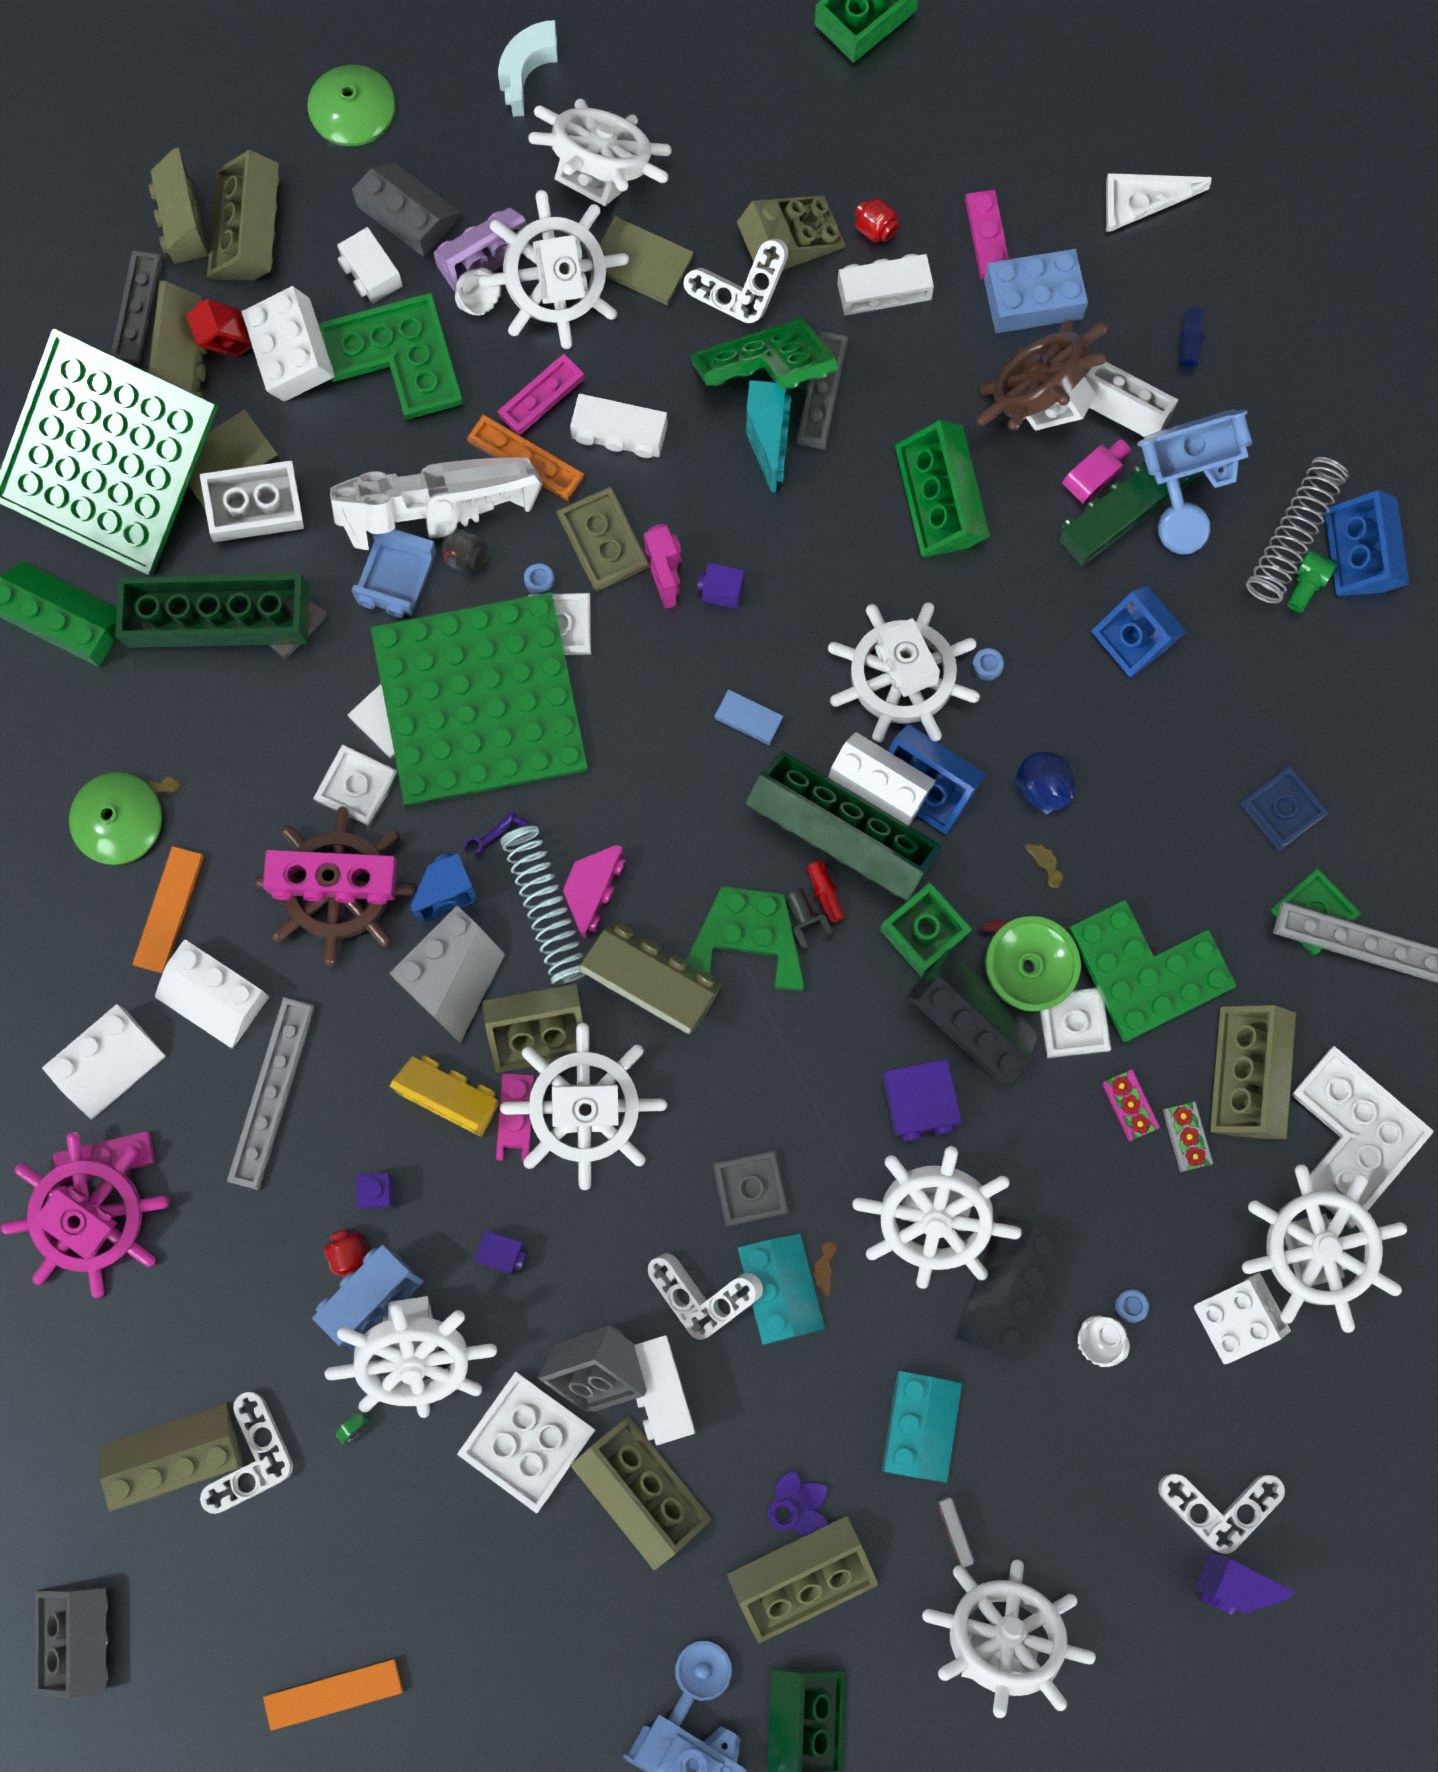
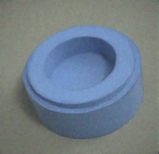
[524,563,555,595]
[972,648,1004,681]
[1115,1290,1149,1323]

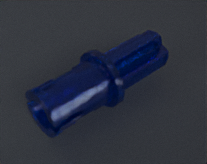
[1180,306,1204,368]

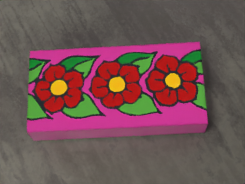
[1102,1070,1160,1142]

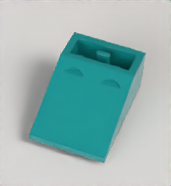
[746,380,791,493]

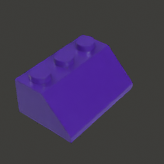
[1194,1552,1294,1615]

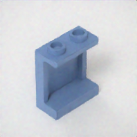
[351,529,437,618]

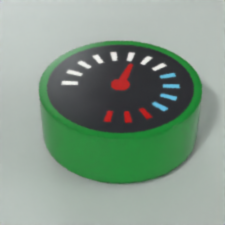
[336,1413,369,1445]

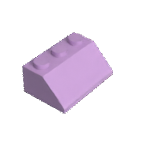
[433,208,529,293]

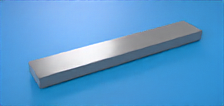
[1273,902,1438,983]
[227,997,315,1191]

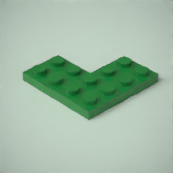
[318,293,463,420]
[690,318,838,389]
[1067,900,1237,1042]

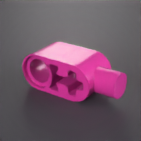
[1062,439,1131,505]

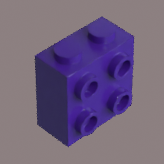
[882,1059,961,1142]

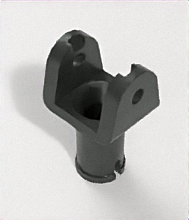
[785,888,834,951]

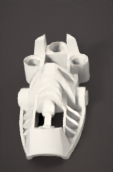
[330,457,543,550]

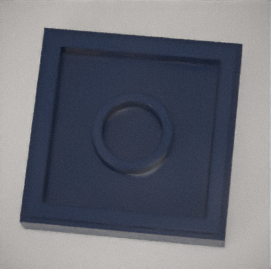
[1240,765,1330,851]

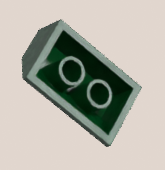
[767,1667,847,1772]

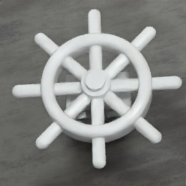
[528,99,672,206]
[479,190,629,349]
[828,602,980,743]
[500,1023,667,1190]
[852,1146,1022,1289]
[1242,1165,1407,1333]
[325,1296,497,1418]
[922,1559,1096,1718]

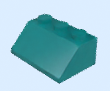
[738,1234,825,1345]
[882,1371,962,1483]

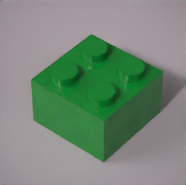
[880,883,972,977]

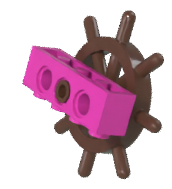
[255,806,418,966]

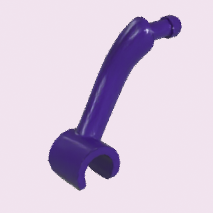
[463,812,528,857]

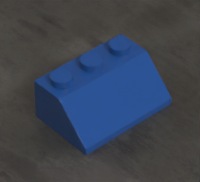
[1325,490,1409,596]
[888,724,986,835]

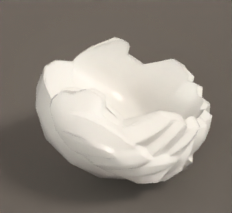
[455,268,501,316]
[1078,1315,1130,1367]

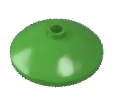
[308,65,395,146]
[69,772,162,865]
[985,916,1081,1011]

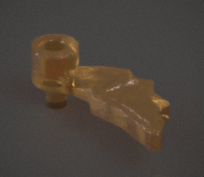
[813,1241,837,1297]

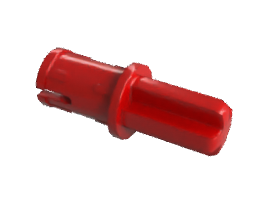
[805,860,845,923]

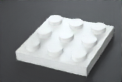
[457,1372,596,1513]

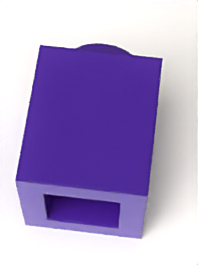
[697,563,744,609]
[356,1173,394,1210]
[474,1230,527,1276]

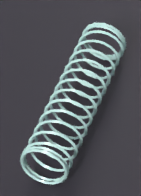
[500,826,586,985]

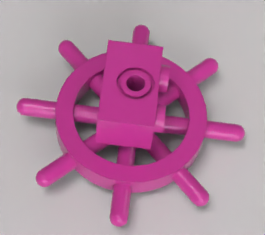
[1,1132,170,1298]

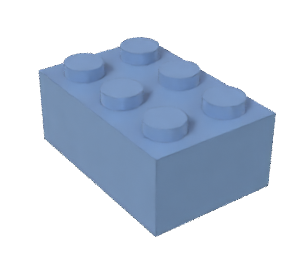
[984,249,1088,333]
[312,1245,424,1353]

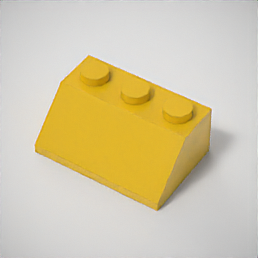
[390,1055,500,1137]

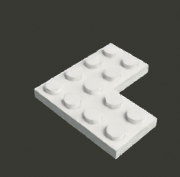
[1291,1046,1434,1228]

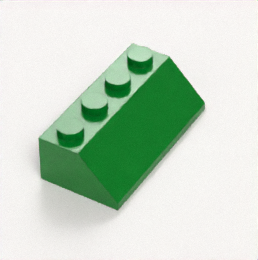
[895,420,990,557]
[0,561,117,667]

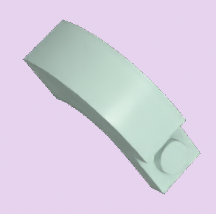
[498,20,558,117]

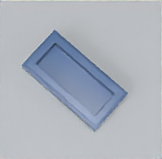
[715,689,784,746]

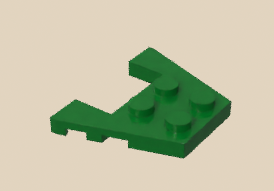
[686,887,804,992]

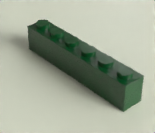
[1059,461,1204,566]

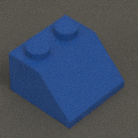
[1091,586,1186,677]
[410,853,479,924]

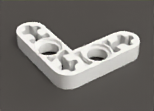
[684,238,788,323]
[648,1253,763,1340]
[200,1392,293,1514]
[1158,1474,1285,1554]

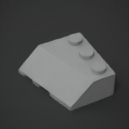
[389,906,506,1044]

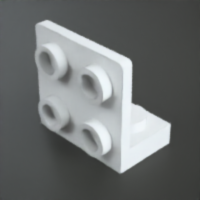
[1194,1272,1291,1364]

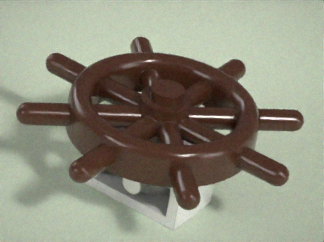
[976,320,1108,431]

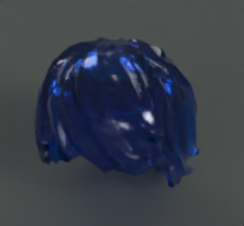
[1014,751,1076,811]

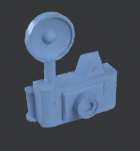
[1137,409,1253,555]
[623,1641,747,1772]

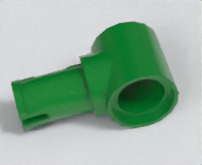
[1287,549,1337,613]

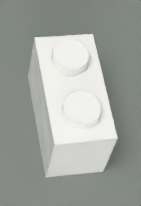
[337,227,403,304]

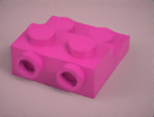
[644,524,682,609]

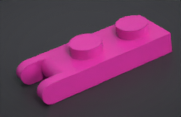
[496,1073,535,1162]

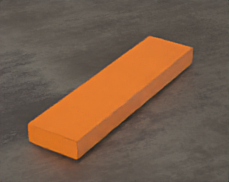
[467,414,585,502]
[132,846,204,974]
[263,1658,403,1731]

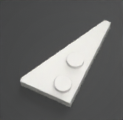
[1106,174,1211,231]

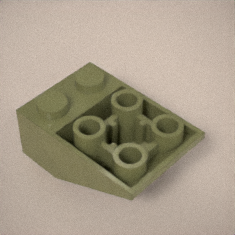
[737,195,846,271]

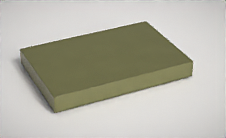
[600,216,694,306]
[188,409,280,508]
[556,487,650,592]

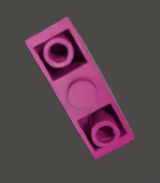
[563,845,626,939]

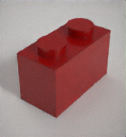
[186,299,252,358]

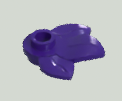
[767,1471,829,1536]

